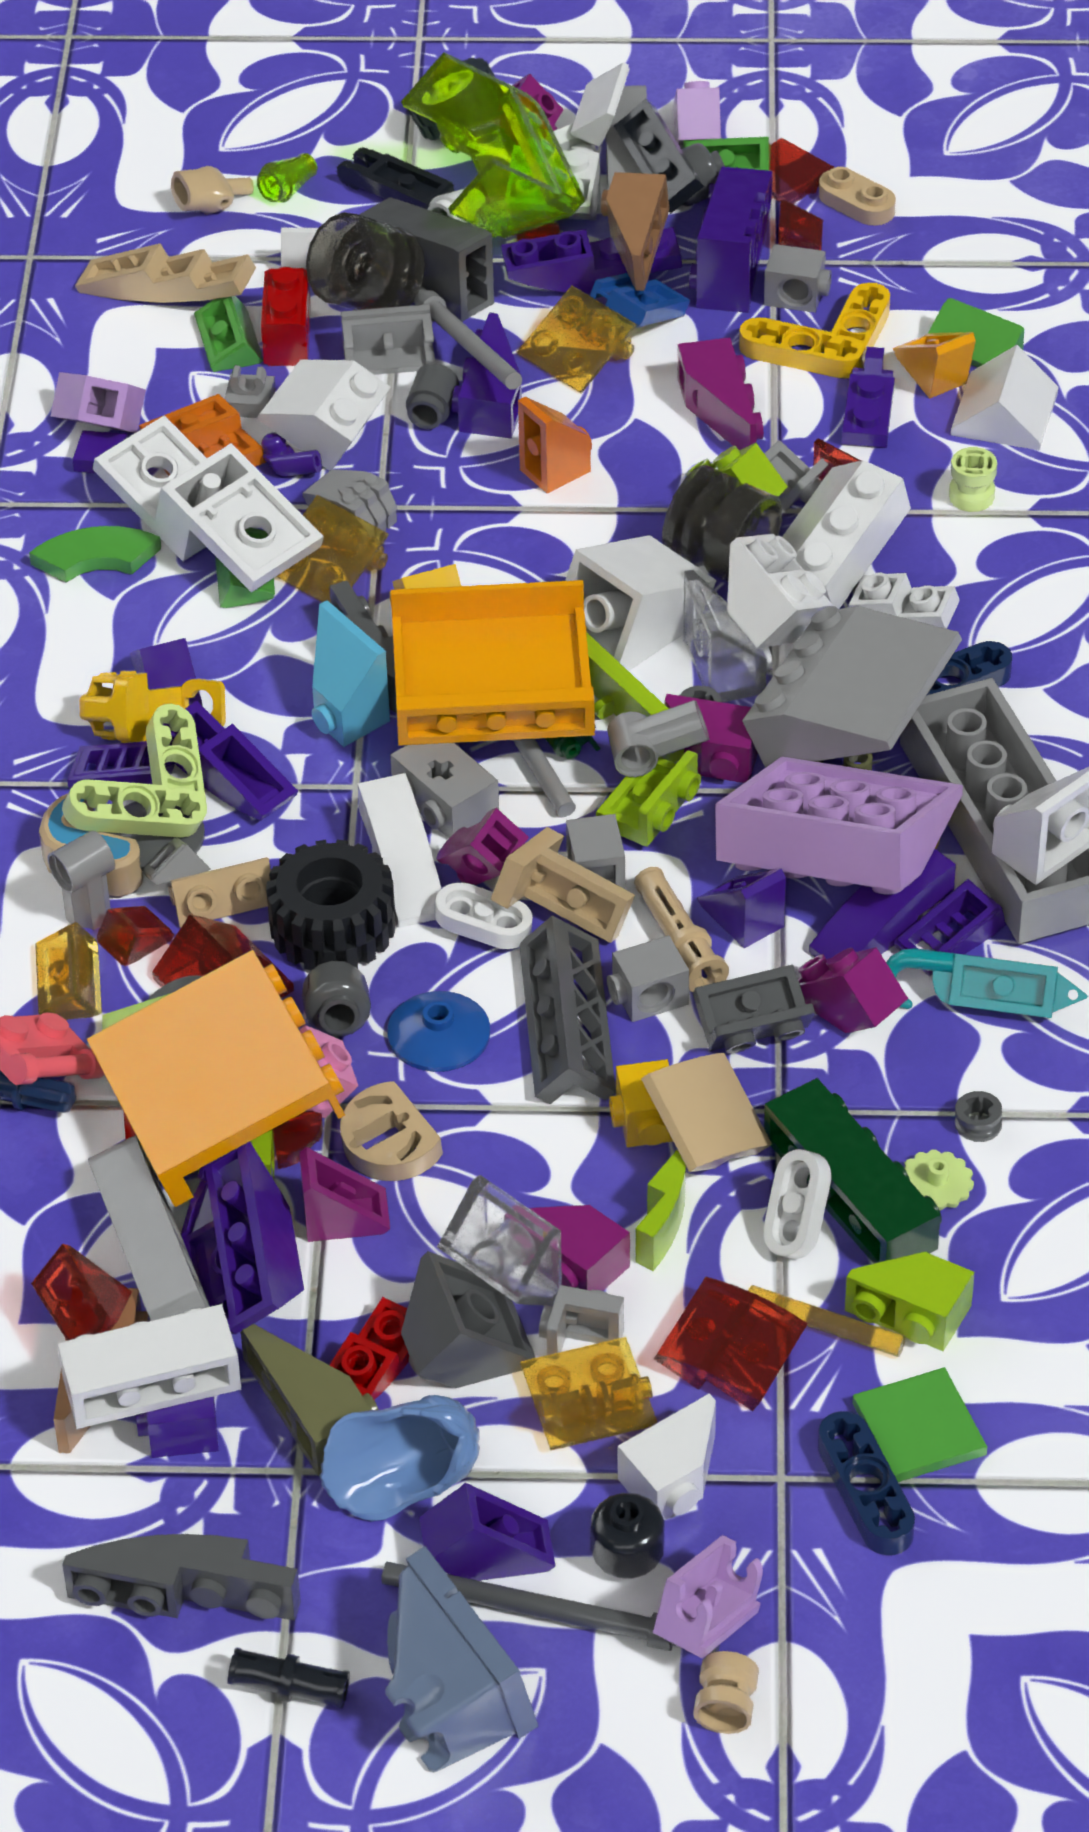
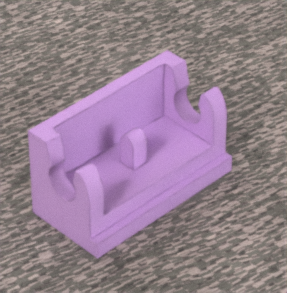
[653,1535,763,1658]

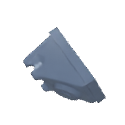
[385,1546,538,1772]

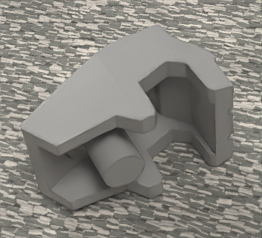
[302,470,397,547]

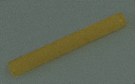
[745,1285,906,1357]

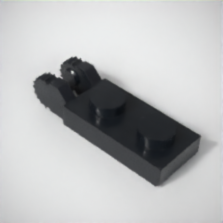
[336,146,454,209]

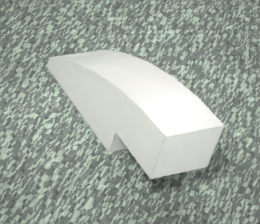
[357,773,441,928]

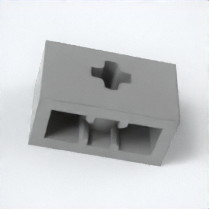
[390,743,499,838]

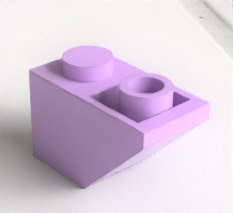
[673,81,721,146]
[51,372,146,433]

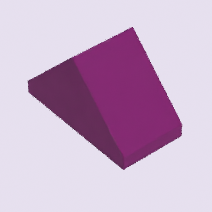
[299,1147,390,1242]

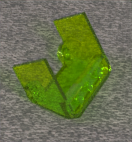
[401,52,585,238]

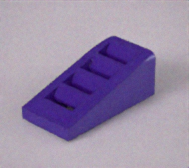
[67,741,175,788]
[894,879,1006,976]

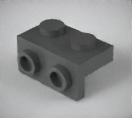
[693,964,815,1053]

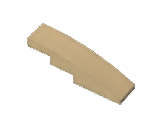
[75,243,256,303]

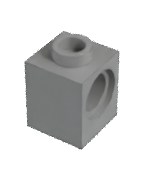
[764,244,832,313]
[566,814,625,889]
[607,935,689,1022]

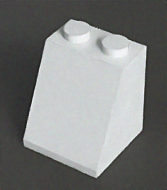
[565,535,716,671]

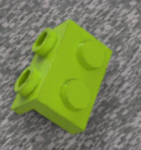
[596,750,701,847]

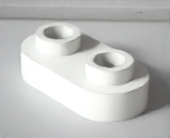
[435,883,533,949]
[763,1149,831,1259]

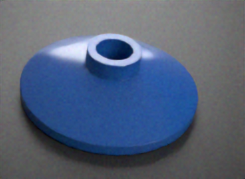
[387,991,490,1072]

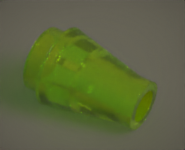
[257,153,318,203]

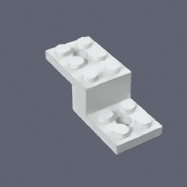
[93,415,324,592]

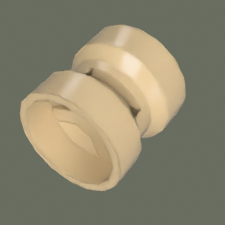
[693,1651,759,1734]

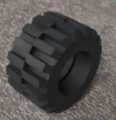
[266,839,396,971]

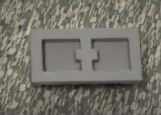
[341,304,435,375]

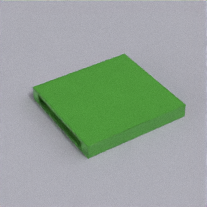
[852,1367,987,1482]

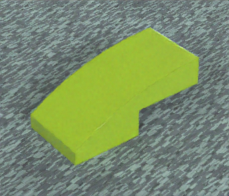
[635,1150,686,1272]

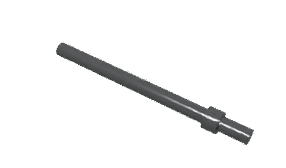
[381,1561,720,1654]

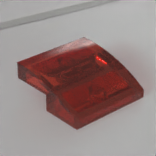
[653,1277,808,1412]

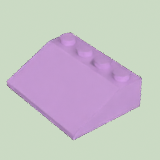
[715,756,963,894]

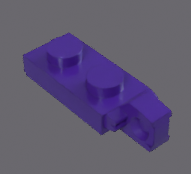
[842,347,895,448]

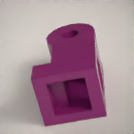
[436,807,529,885]

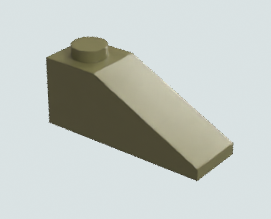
[241,1324,379,1476]

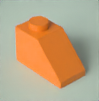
[518,397,592,494]

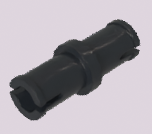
[227,1647,350,1709]

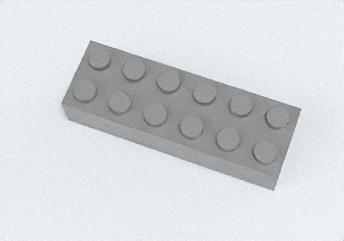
[900,678,1089,944]

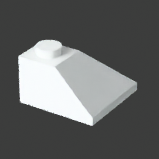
[992,767,1089,885]

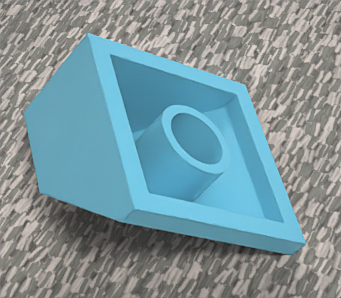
[312,600,390,747]

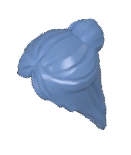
[319,1395,480,1521]

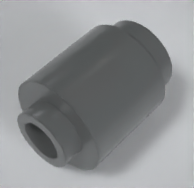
[406,363,459,429]

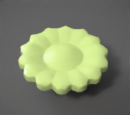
[905,1150,974,1211]

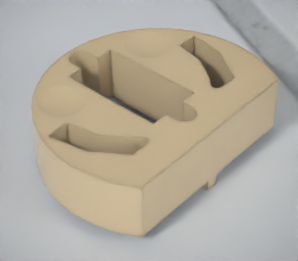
[340,1081,443,1181]

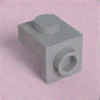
[764,440,829,511]
[539,1285,624,1361]

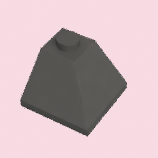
[401,1251,537,1388]

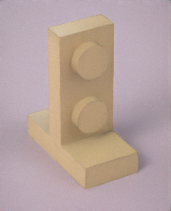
[490,827,635,943]

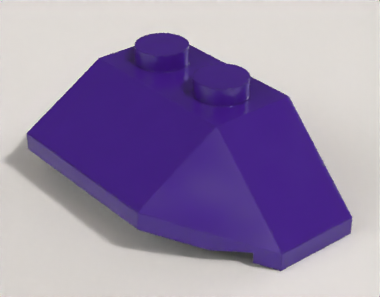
[180,1141,305,1334]

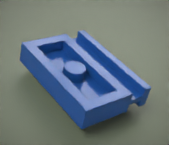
[590,273,690,328]

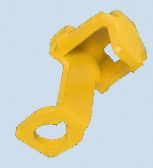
[79,671,226,743]

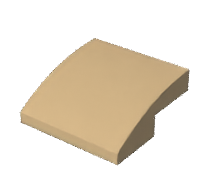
[641,1053,772,1172]

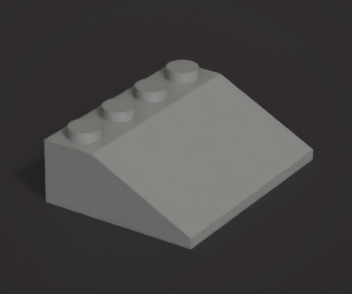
[743,606,962,768]

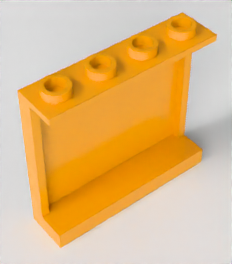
[391,580,595,746]
[87,950,345,1207]

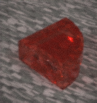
[273,1111,323,1169]

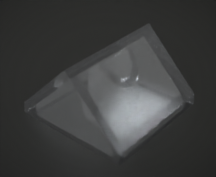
[437,1174,562,1306]

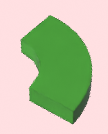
[29,526,161,582]

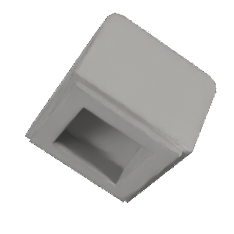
[142,837,211,885]

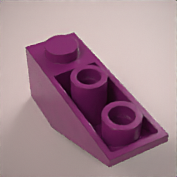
[677,337,764,450]

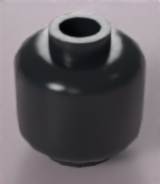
[590,1493,665,1579]

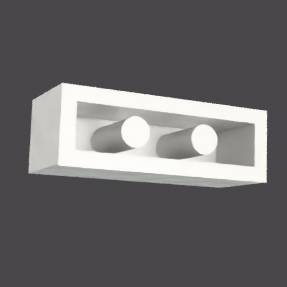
[57,1304,241,1429]

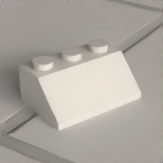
[782,460,911,609]

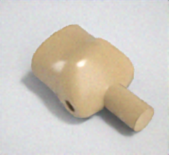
[171,166,254,215]

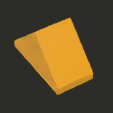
[893,332,976,399]

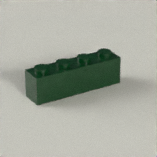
[764,1078,942,1264]

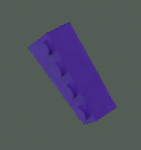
[689,166,773,313]

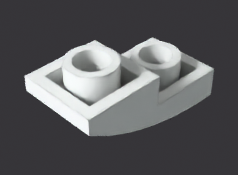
[849,573,960,629]

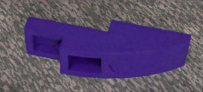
[500,227,682,294]

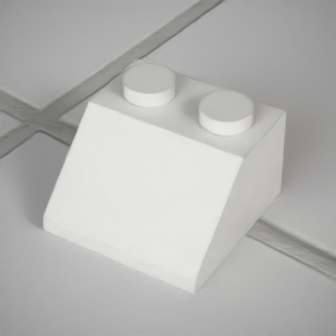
[257,360,391,471]

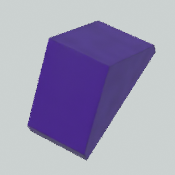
[130,638,203,706]
[697,868,786,948]

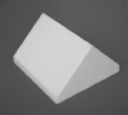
[951,345,1058,450]

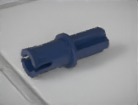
[0,1070,76,1113]

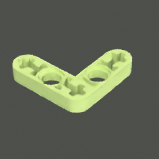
[62,704,207,838]

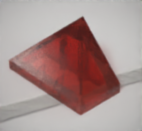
[31,1244,132,1341]

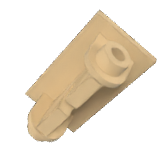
[168,857,271,928]

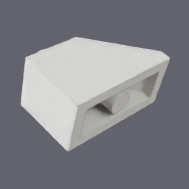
[618,1393,716,1520]

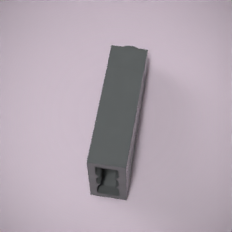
[357,197,494,322]

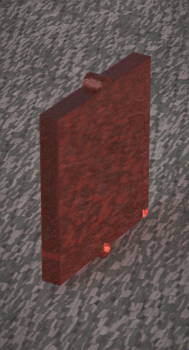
[770,137,835,207]

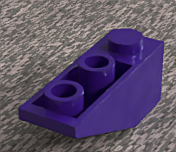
[452,312,522,439]

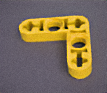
[739,282,890,379]

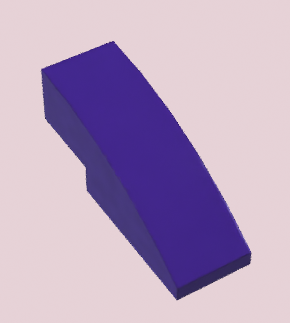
[163,701,298,821]
[809,849,956,959]

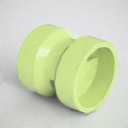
[949,447,997,512]

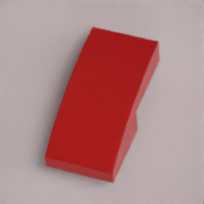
[330,1297,410,1400]

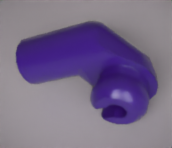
[261,432,322,477]

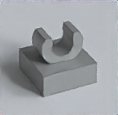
[224,365,276,418]

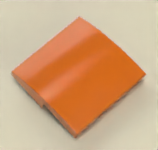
[139,394,265,476]

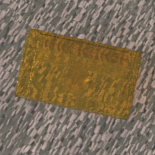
[35,922,102,1020]

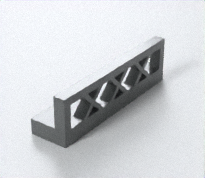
[519,916,616,1104]

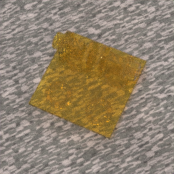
[517,285,637,394]
[276,495,389,603]
[520,1337,658,1451]

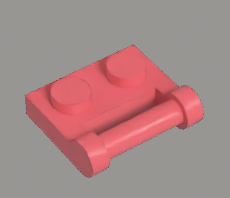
[0,1012,105,1085]

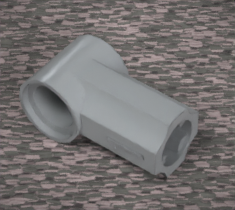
[607,700,710,777]
[48,830,115,930]

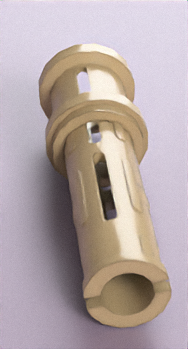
[634,867,729,992]

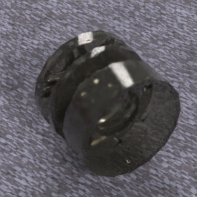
[306,212,425,310]
[662,465,783,581]

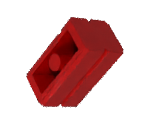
[261,267,311,366]

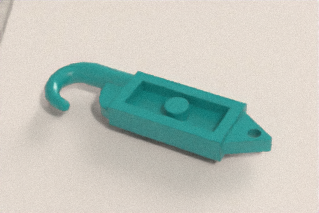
[886,948,1088,1018]

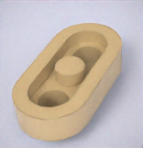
[819,167,896,226]

